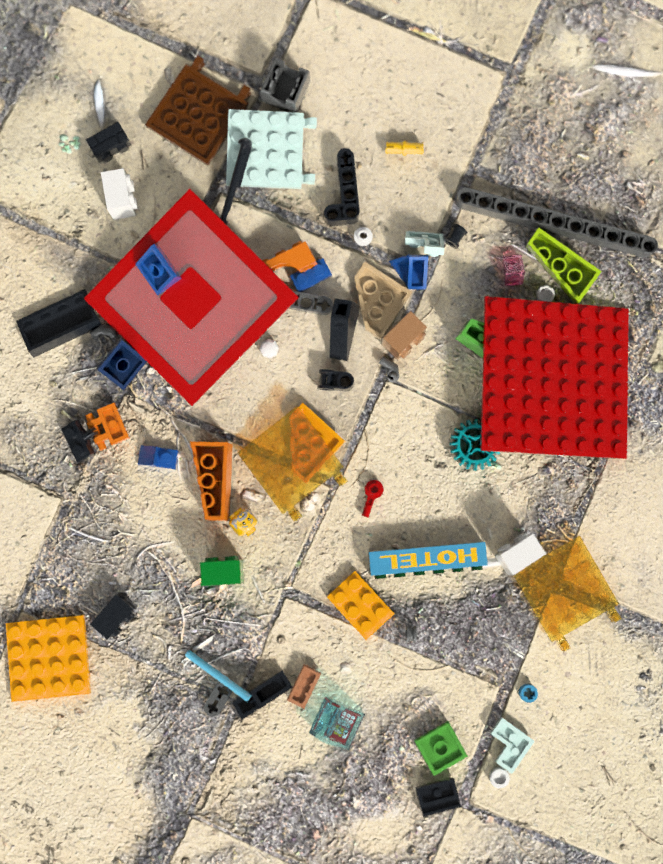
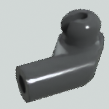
[89,324,119,340]

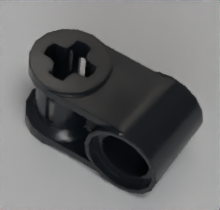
[317,369,354,392]

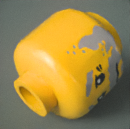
[229,507,257,536]

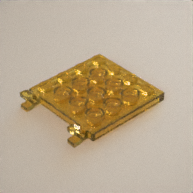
[238,406,348,522]
[513,536,622,652]

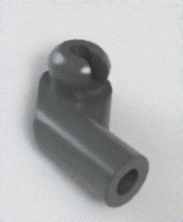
[379,356,400,383]

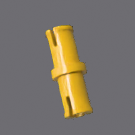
[386,140,424,156]

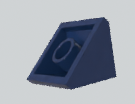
[96,339,147,390]

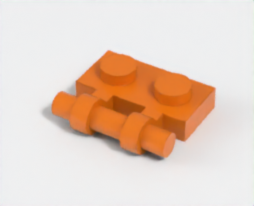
[85,403,130,451]

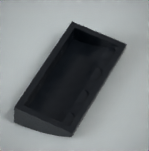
[16,289,102,358]

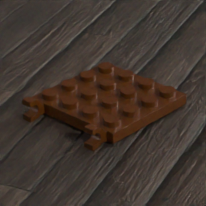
[145,55,252,166]

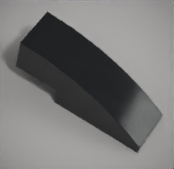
[229,670,292,721]

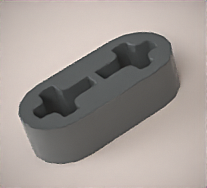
[204,682,232,717]

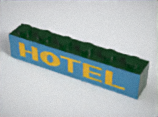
[368,542,488,579]

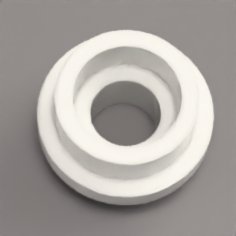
[354,227,373,246]

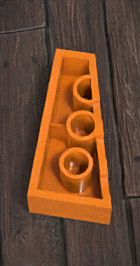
[190,441,233,521]

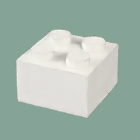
[101,168,138,220]
[495,533,546,575]

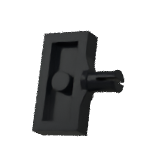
[61,420,98,463]

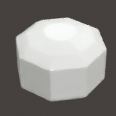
[535,285,555,302]
[260,339,279,359]

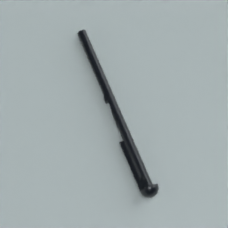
[220,138,252,225]

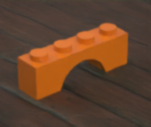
[262,241,318,273]

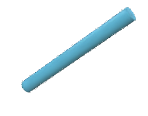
[185,650,251,701]

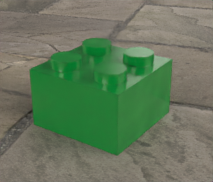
[200,556,244,586]

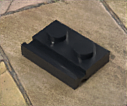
[415,777,461,817]

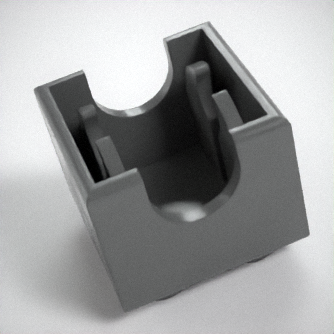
[260,58,310,113]

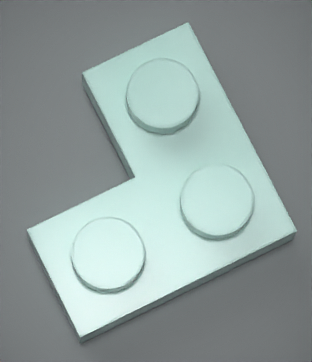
[405,231,444,257]
[490,717,535,774]

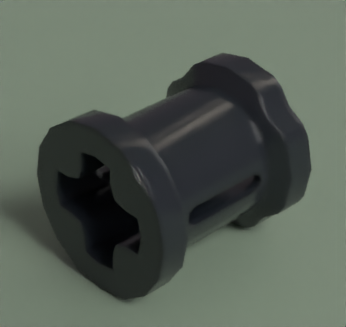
[444,223,468,249]

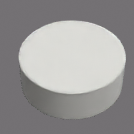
[489,767,510,788]

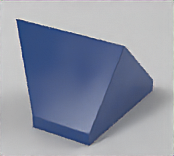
[389,255,428,290]

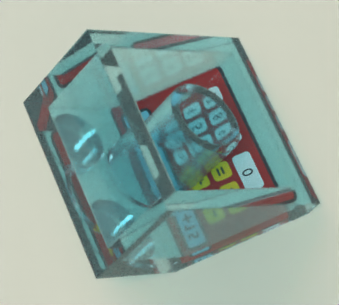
[309,697,365,750]

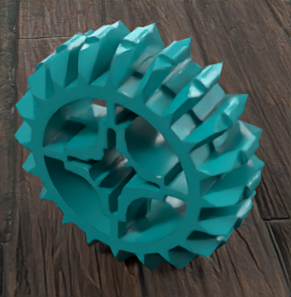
[449,419,500,471]

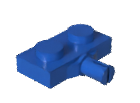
[290,258,332,292]

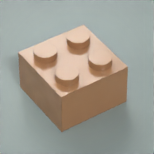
[381,311,427,361]

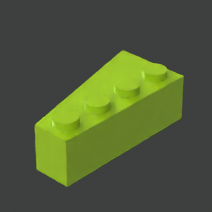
[525,228,602,304]

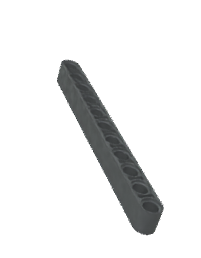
[456,187,658,258]

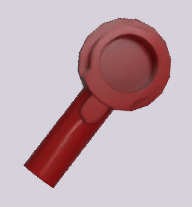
[361,480,384,518]

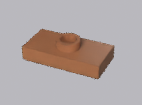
[287,664,321,709]

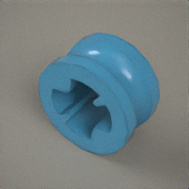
[519,684,538,703]

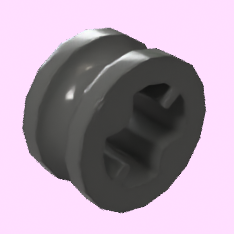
[406,626,416,643]

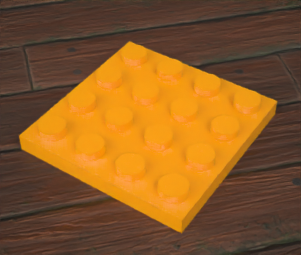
[6,615,91,702]

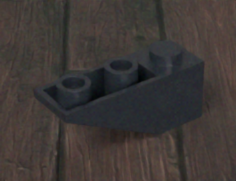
[330,298,360,361]

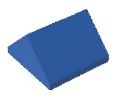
[136,244,182,295]

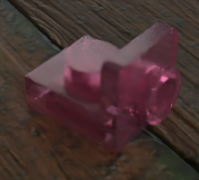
[502,255,525,285]

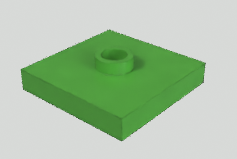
[414,721,468,776]

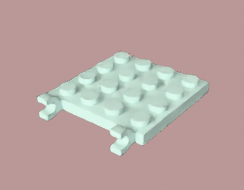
[226,109,317,189]

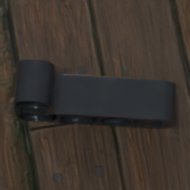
[324,148,360,226]

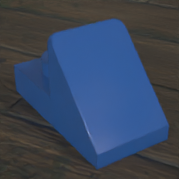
[138,445,179,470]

